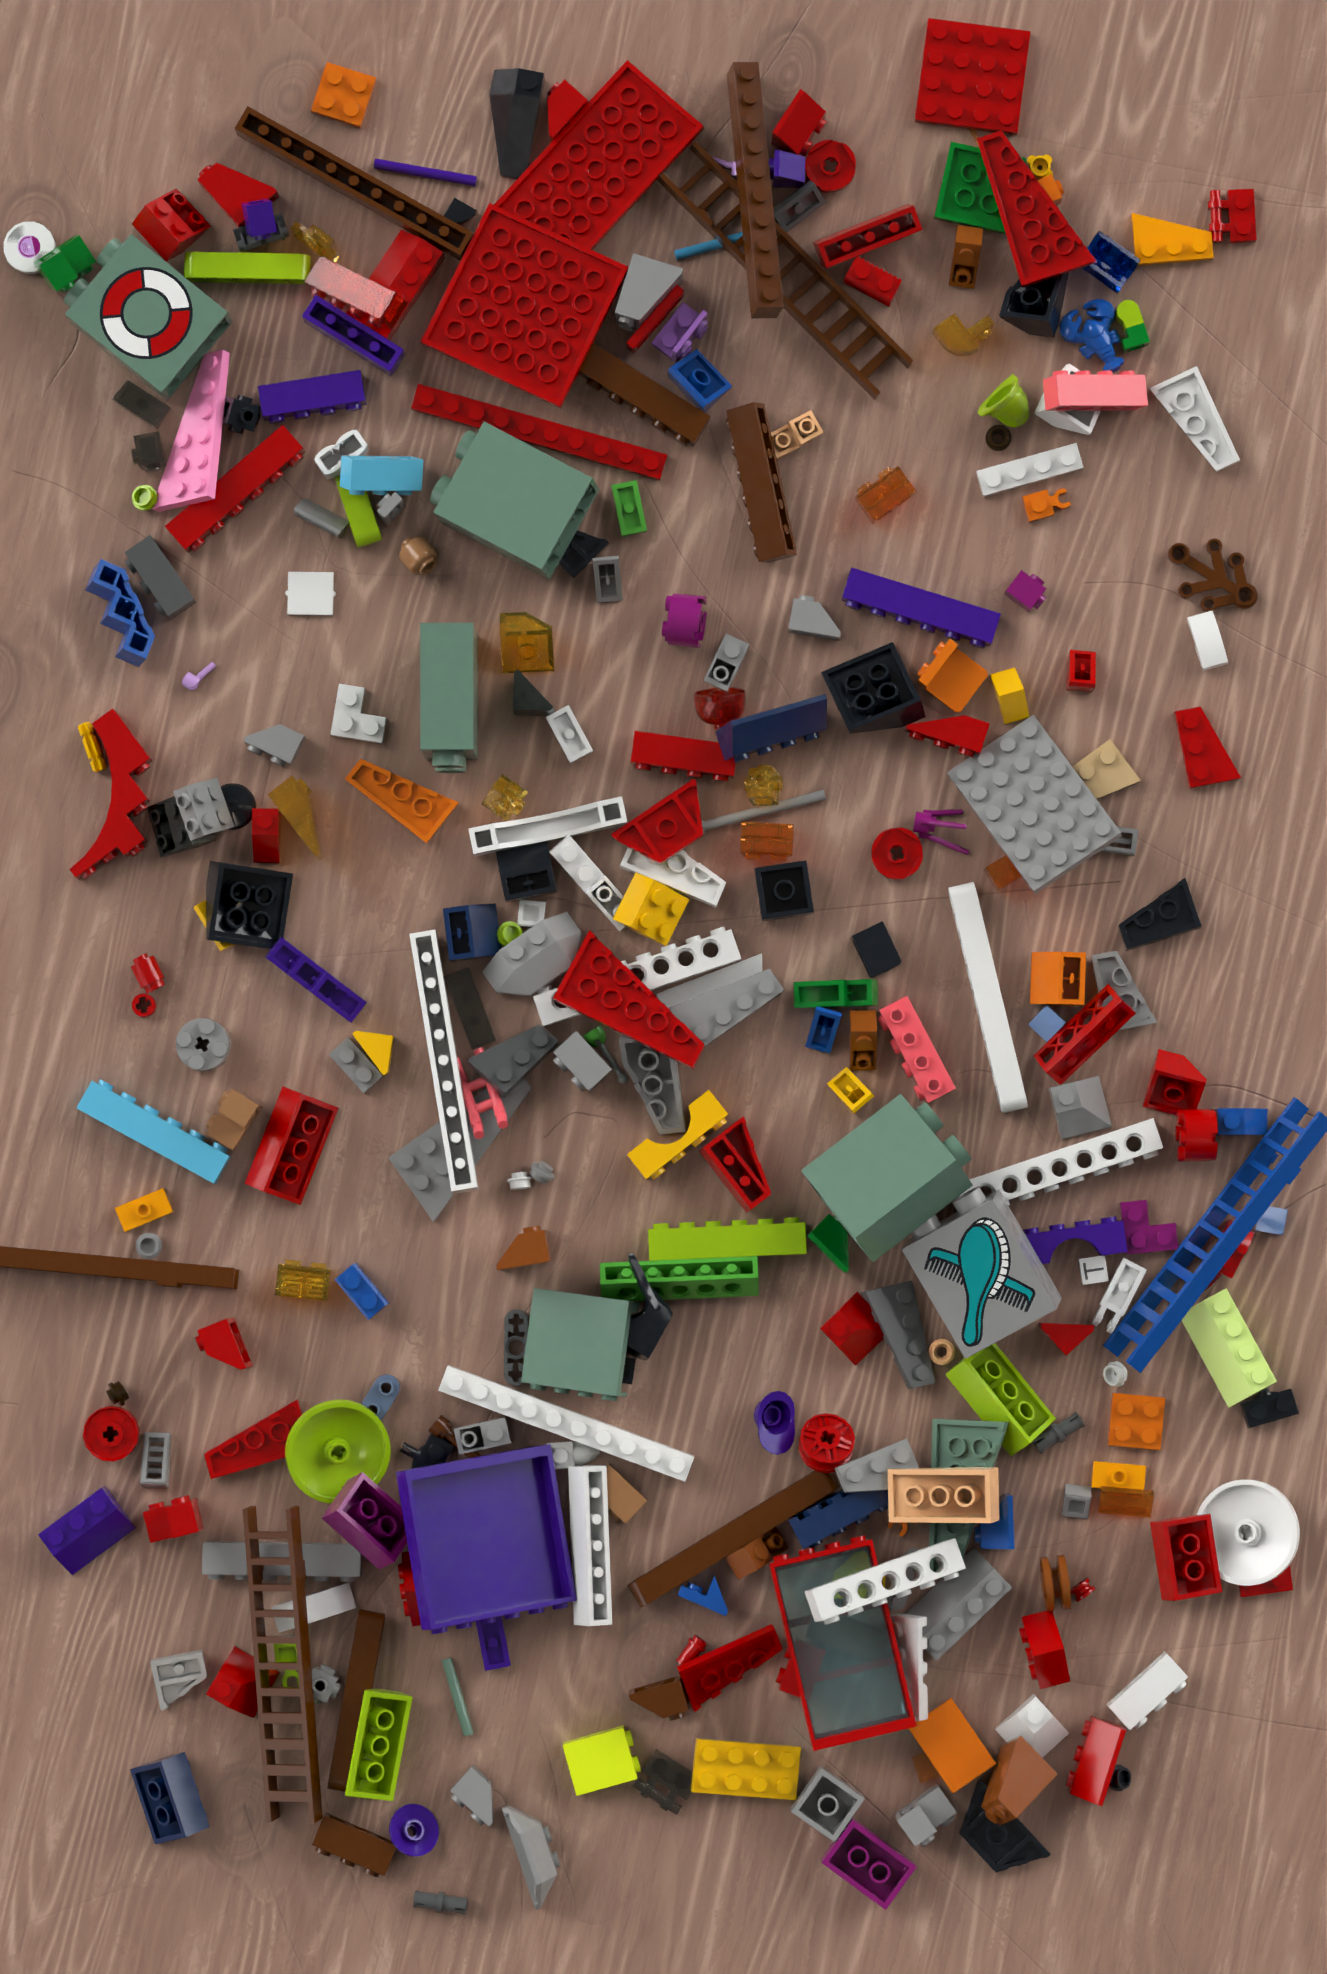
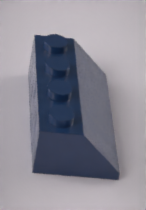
[715,694,827,763]

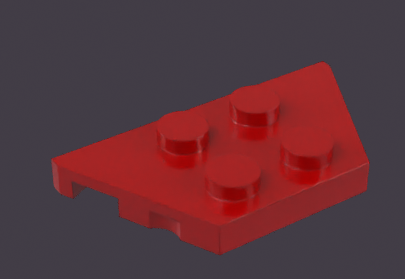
[611,779,704,865]

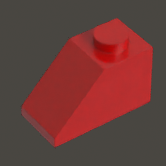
[547,79,588,142]
[252,808,281,863]

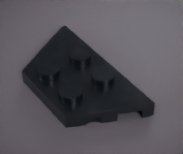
[959,1778,1051,1872]

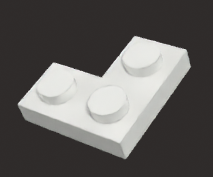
[330,684,387,744]

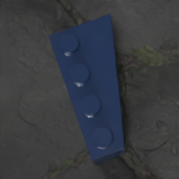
[788,1489,888,1549]

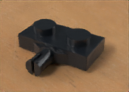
[1240,1388,1299,1429]
[400,1433,454,1469]

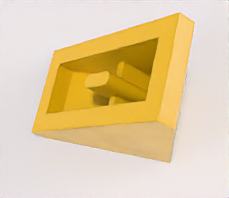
[990,667,1030,725]
[352,1031,394,1076]
[827,1067,874,1114]

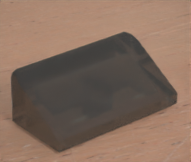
[112,380,171,430]

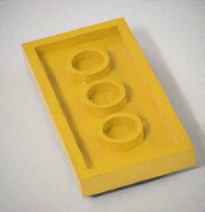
[691,1738,801,1800]

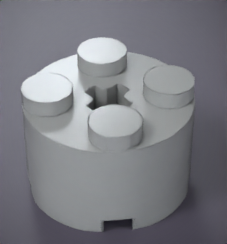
[176,1018,231,1071]

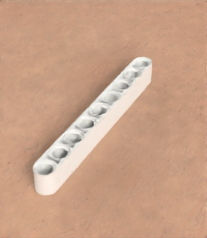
[948,882,1028,1113]

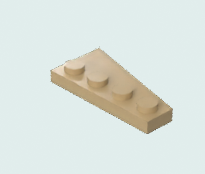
[1072,739,1141,799]

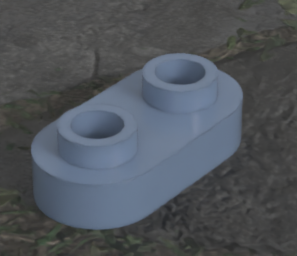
[361,1374,400,1420]

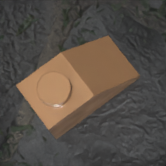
[606,1463,648,1524]

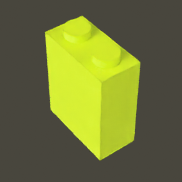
[562,1725,641,1796]

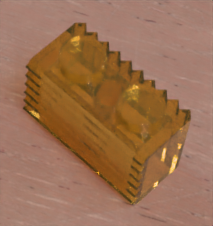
[275,1259,332,1301]

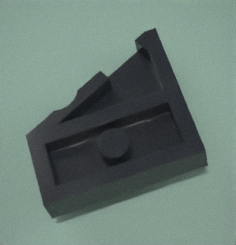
[559,530,609,579]

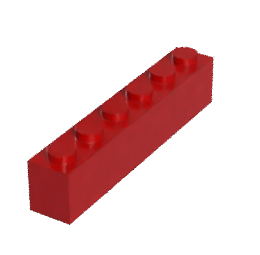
[165,425,305,553]

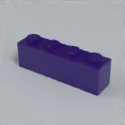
[302,294,405,377]
[258,370,367,424]

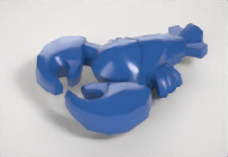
[1059,299,1124,373]

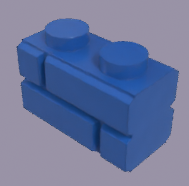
[335,1263,390,1320]

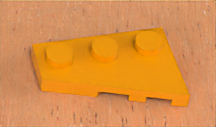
[1131,213,1214,266]

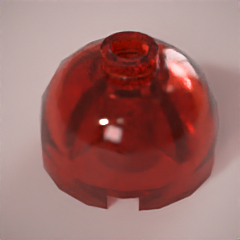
[694,687,746,730]

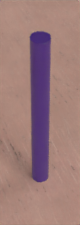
[374,158,477,186]

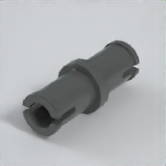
[1032,1412,1085,1454]
[413,1890,468,1914]

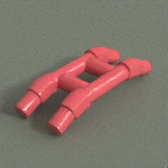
[457,1047,508,1139]

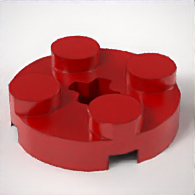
[805,139,856,193]
[871,827,923,880]

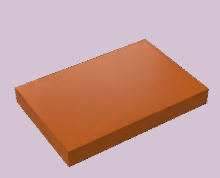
[908,1698,996,1794]

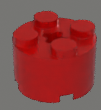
[1175,1109,1218,1162]

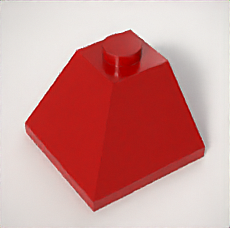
[1142,1049,1207,1115]
[819,1292,884,1366]
[206,1646,280,1718]

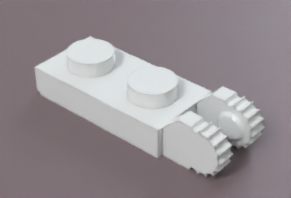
[1092,1258,1147,1334]

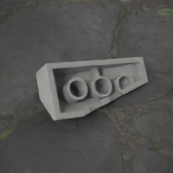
[619,1036,686,1135]

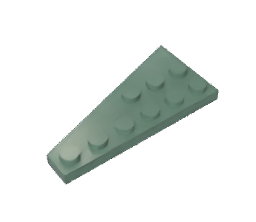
[929,1419,1009,1578]

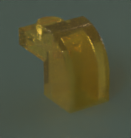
[932,313,994,356]

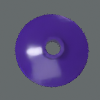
[389,1804,439,1857]

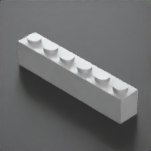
[202,1541,362,1582]

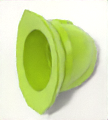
[977,374,1029,428]

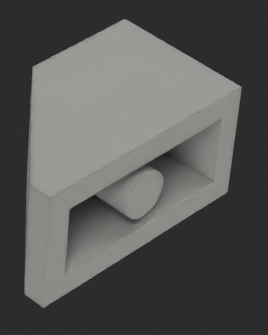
[788,595,841,640]

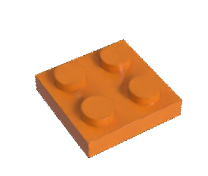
[311,62,376,128]
[1107,1392,1165,1450]

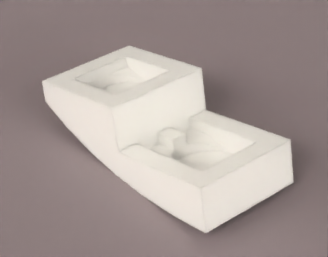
[1187,611,1228,671]

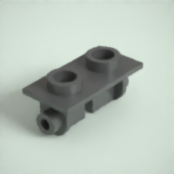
[233,214,289,252]

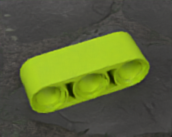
[334,475,382,548]

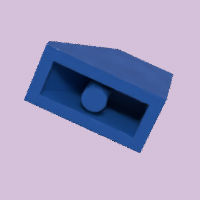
[1215,1108,1268,1135]

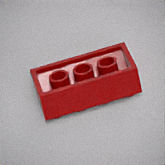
[346,229,445,341]
[244,1086,339,1205]

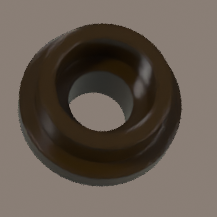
[985,425,1011,451]
[106,1381,129,1406]

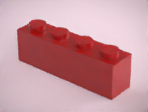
[813,204,923,268]
[630,731,736,782]

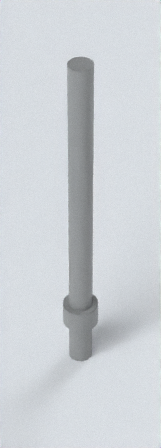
[701,790,826,834]

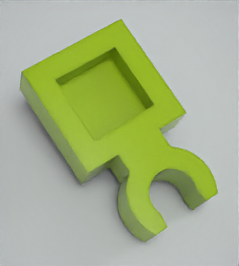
[273,1644,299,1687]

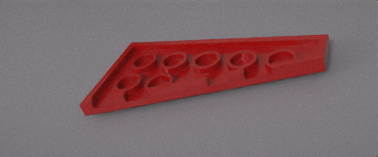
[977,130,1097,287]

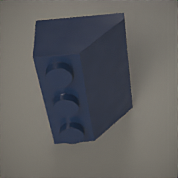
[130,1752,210,1844]

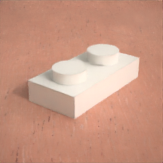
[546,705,593,764]

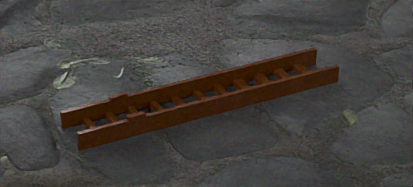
[657,141,913,400]
[0,1246,239,1289]
[243,1506,323,1823]

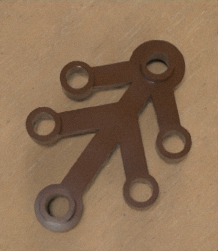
[1168,538,1258,612]

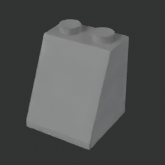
[615,253,683,332]

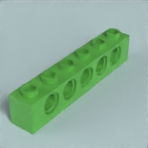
[600,1256,759,1301]

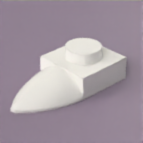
[546,1441,600,1469]

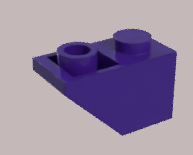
[769,150,805,188]

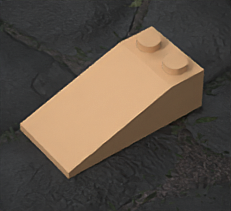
[888,1467,999,1523]

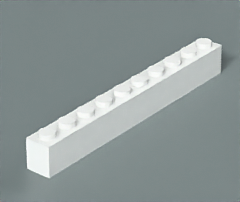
[409,930,479,1194]
[438,1365,694,1482]

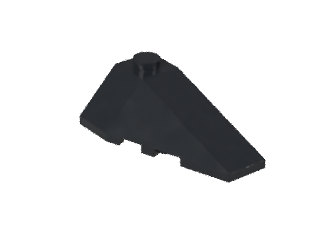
[490,68,545,179]
[999,272,1069,338]

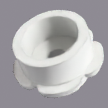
[507,1172,533,1190]
[1103,1361,1127,1387]

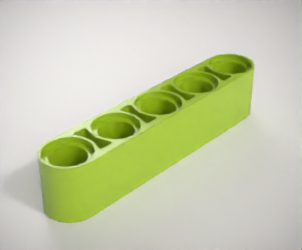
[184,252,311,284]

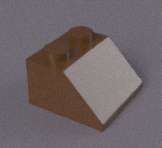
[629,1676,689,1721]

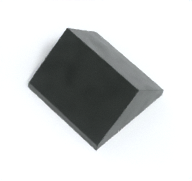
[513,669,555,716]

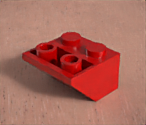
[132,188,211,262]

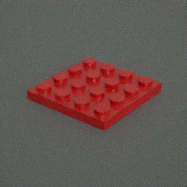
[914,18,1031,135]

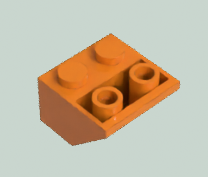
[1030,952,1086,1006]

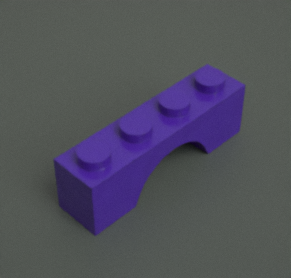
[1023,1216,1128,1264]

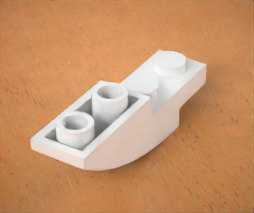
[549,834,625,931]

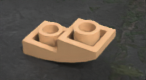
[771,410,824,460]

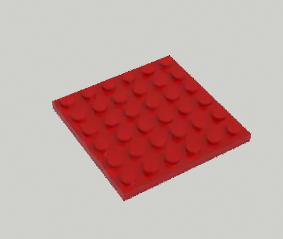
[420,203,629,408]

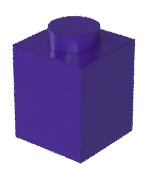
[242,199,277,240]

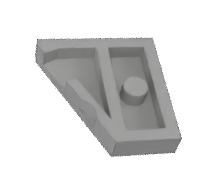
[150,1649,208,1711]

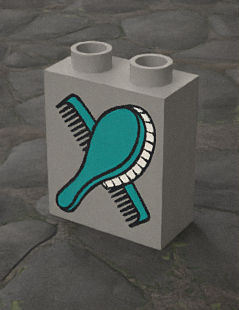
[902,1186,1062,1359]

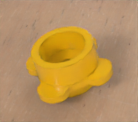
[1026,154,1053,179]

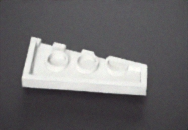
[620,848,726,908]

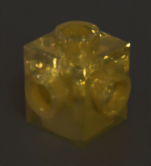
[744,764,783,806]
[482,774,528,821]

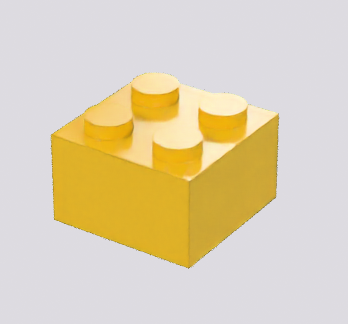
[613,873,689,946]

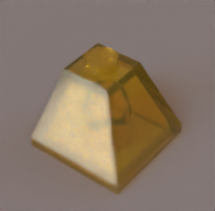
[500,612,555,673]

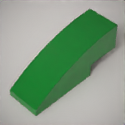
[793,979,878,1008]

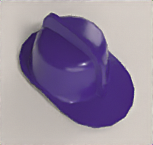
[754,1391,795,1455]

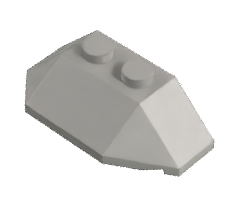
[482,912,582,996]
[502,1804,561,1910]

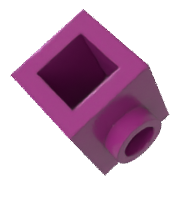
[1004,570,1047,612]

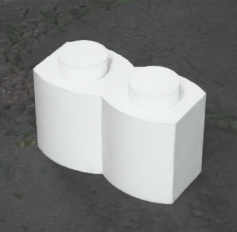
[314,430,369,479]

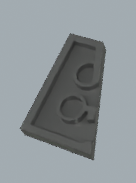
[466,1025,558,1097]

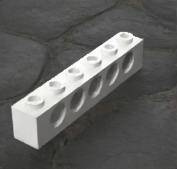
[805,1538,966,1625]

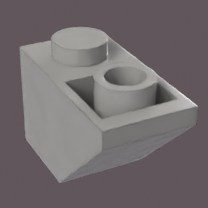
[704,634,749,692]
[243,724,306,767]
[454,1416,512,1455]
[450,1764,494,1826]

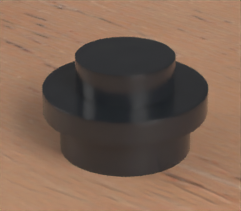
[1109,1765,1131,1791]

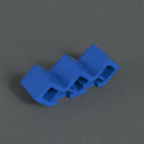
[85,559,155,667]

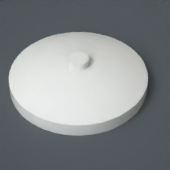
[1197,1480,1300,1586]

